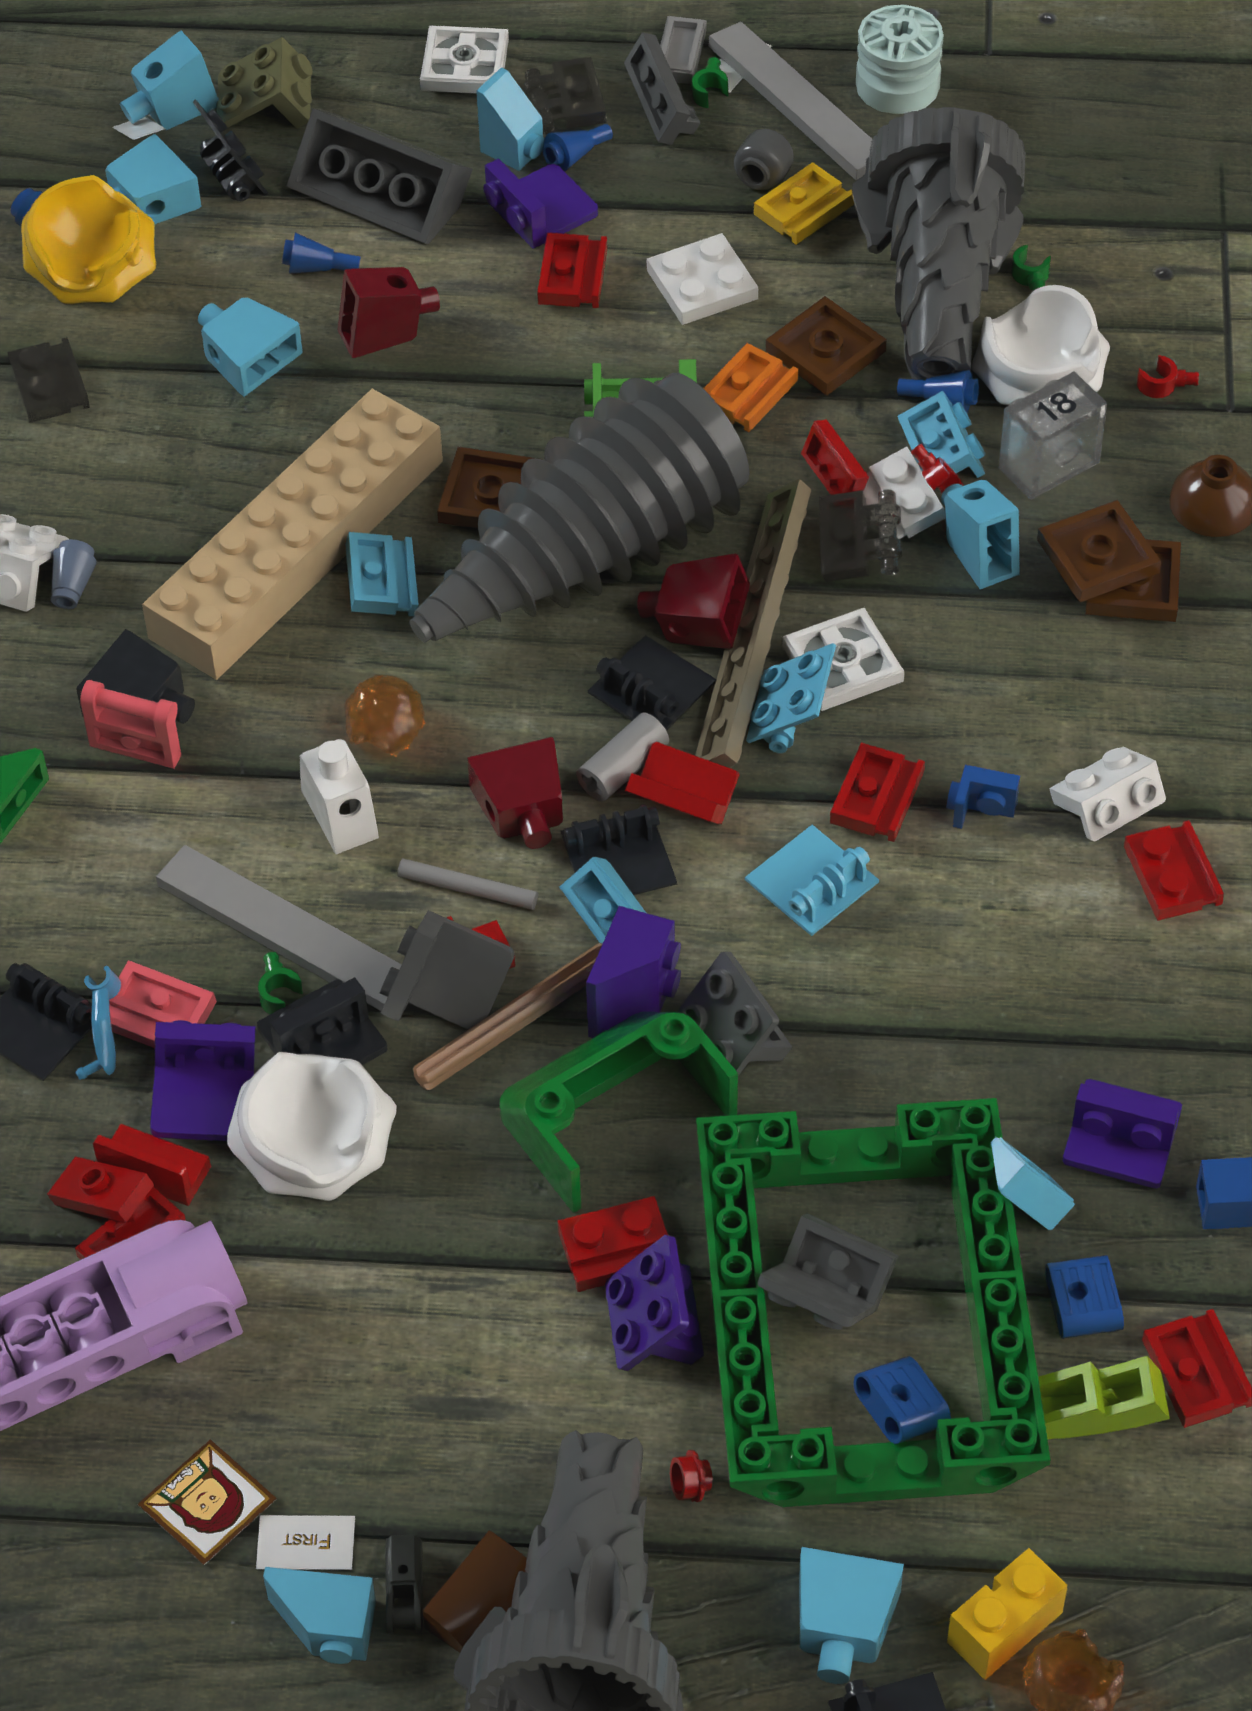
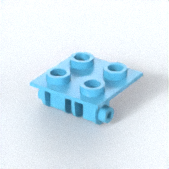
[746,643,836,753]
[745,825,879,936]

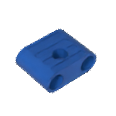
[1045,1255,1124,1339]
[853,1356,951,1444]

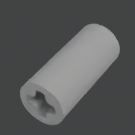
[576,713,669,802]

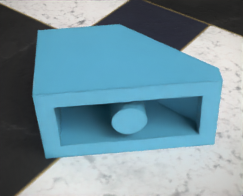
[476,67,544,171]
[263,1567,376,1664]

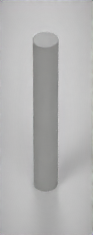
[398,858,538,910]

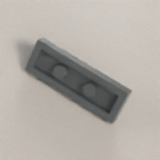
[624,32,700,145]

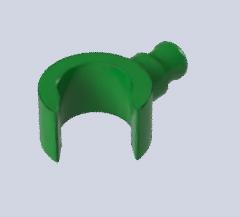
[692,57,729,108]
[1012,245,1051,292]
[258,952,303,1015]

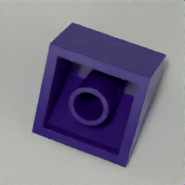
[586,906,681,1038]

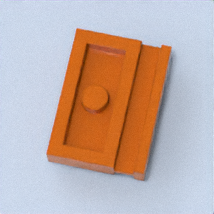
[703,343,798,432]

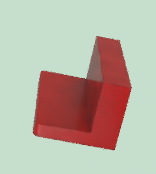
[625,742,739,825]
[93,1124,211,1206]

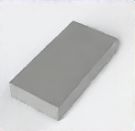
[660,16,707,84]

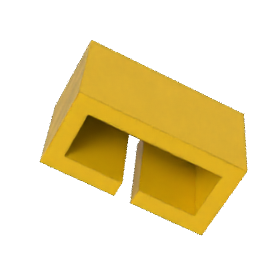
[947,1548,1068,1680]

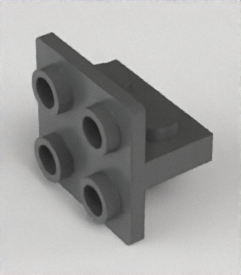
[676,952,793,1076]

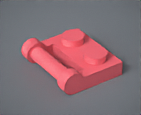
[80,680,181,769]

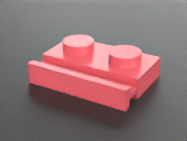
[109,960,217,1048]

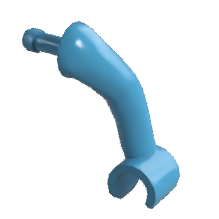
[76,966,121,1080]

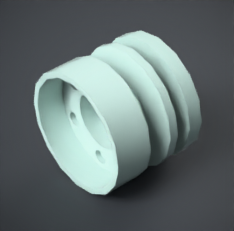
[856,5,944,114]

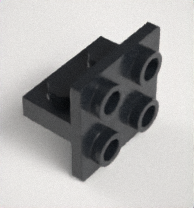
[257,977,388,1065]

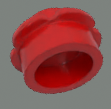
[670,1450,713,1502]

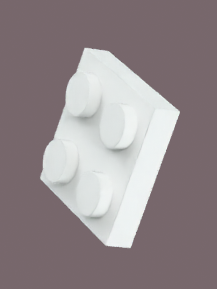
[647,233,758,325]

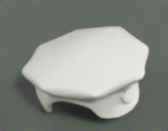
[971,285,1110,412]
[227,1052,397,1201]

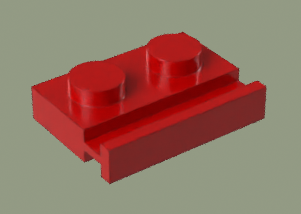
[537,233,608,308]
[830,742,925,842]
[1124,820,1224,921]
[557,1196,668,1292]
[1142,1309,1252,1428]

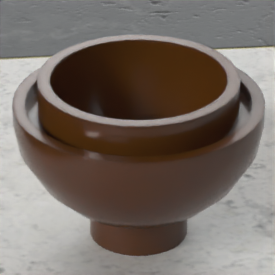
[1169,455,1252,537]

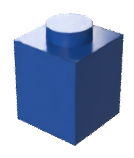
[1196,1157,1252,1229]

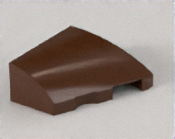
[423,1530,527,1653]

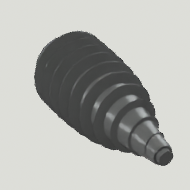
[409,373,750,643]

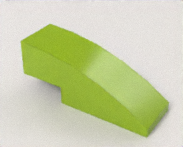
[1038,1356,1170,1439]

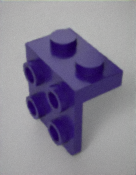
[483,158,598,249]
[150,1020,256,1141]

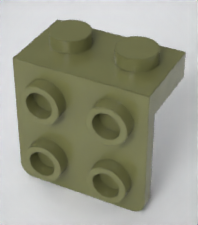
[217,37,313,129]

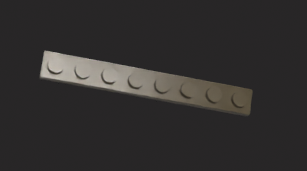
[695,479,811,768]

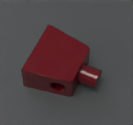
[337,267,440,358]
[637,554,750,649]
[467,737,563,849]

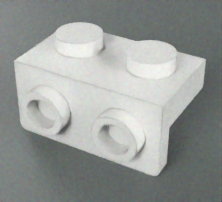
[1049,747,1166,841]

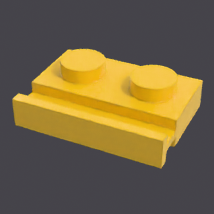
[754,162,854,245]

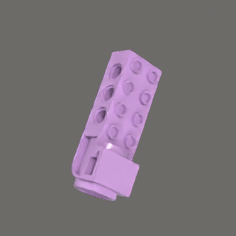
[0,1220,247,1431]

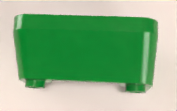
[500,1012,738,1213]

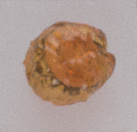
[344,674,426,757]
[1022,1628,1125,1711]

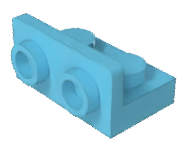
[897,391,985,478]

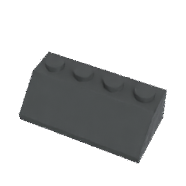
[286,108,473,244]

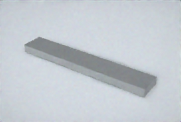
[709,21,872,180]
[156,845,402,1011]

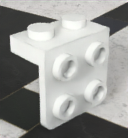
[0,514,69,612]

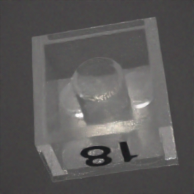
[999,371,1107,500]

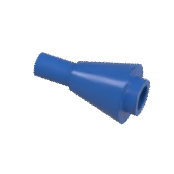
[543,124,613,172]
[282,232,361,274]
[897,370,979,413]

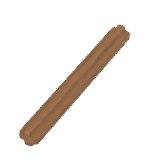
[413,943,603,1091]

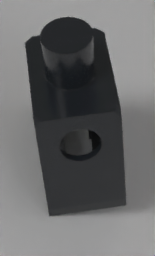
[76,629,195,724]

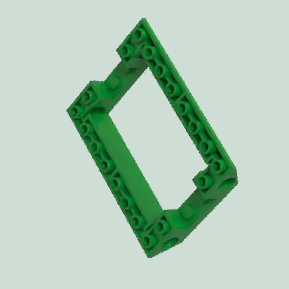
[696,1098,1051,1507]

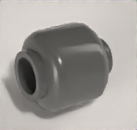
[734,128,794,191]

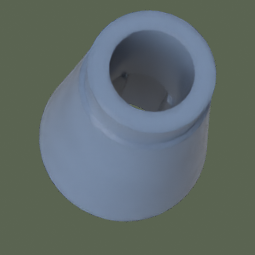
[51,539,97,609]

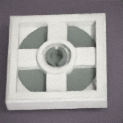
[420,26,509,93]
[782,608,904,711]

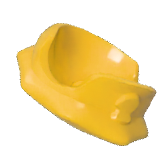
[21,175,156,304]

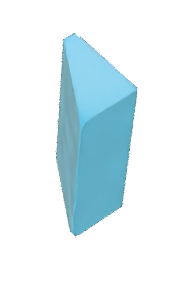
[559,857,646,943]
[991,1137,1075,1230]

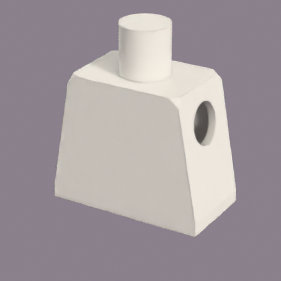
[300,739,379,854]

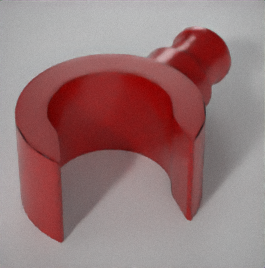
[1137,355,1199,398]
[911,443,964,493]

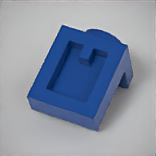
[946,765,1020,829]

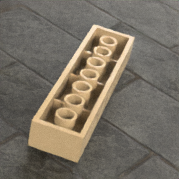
[142,388,443,680]

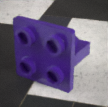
[1062,1079,1182,1189]
[605,1235,704,1371]

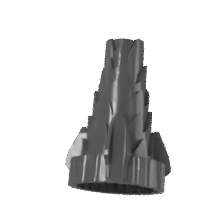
[852,107,1026,380]
[454,1430,684,1711]

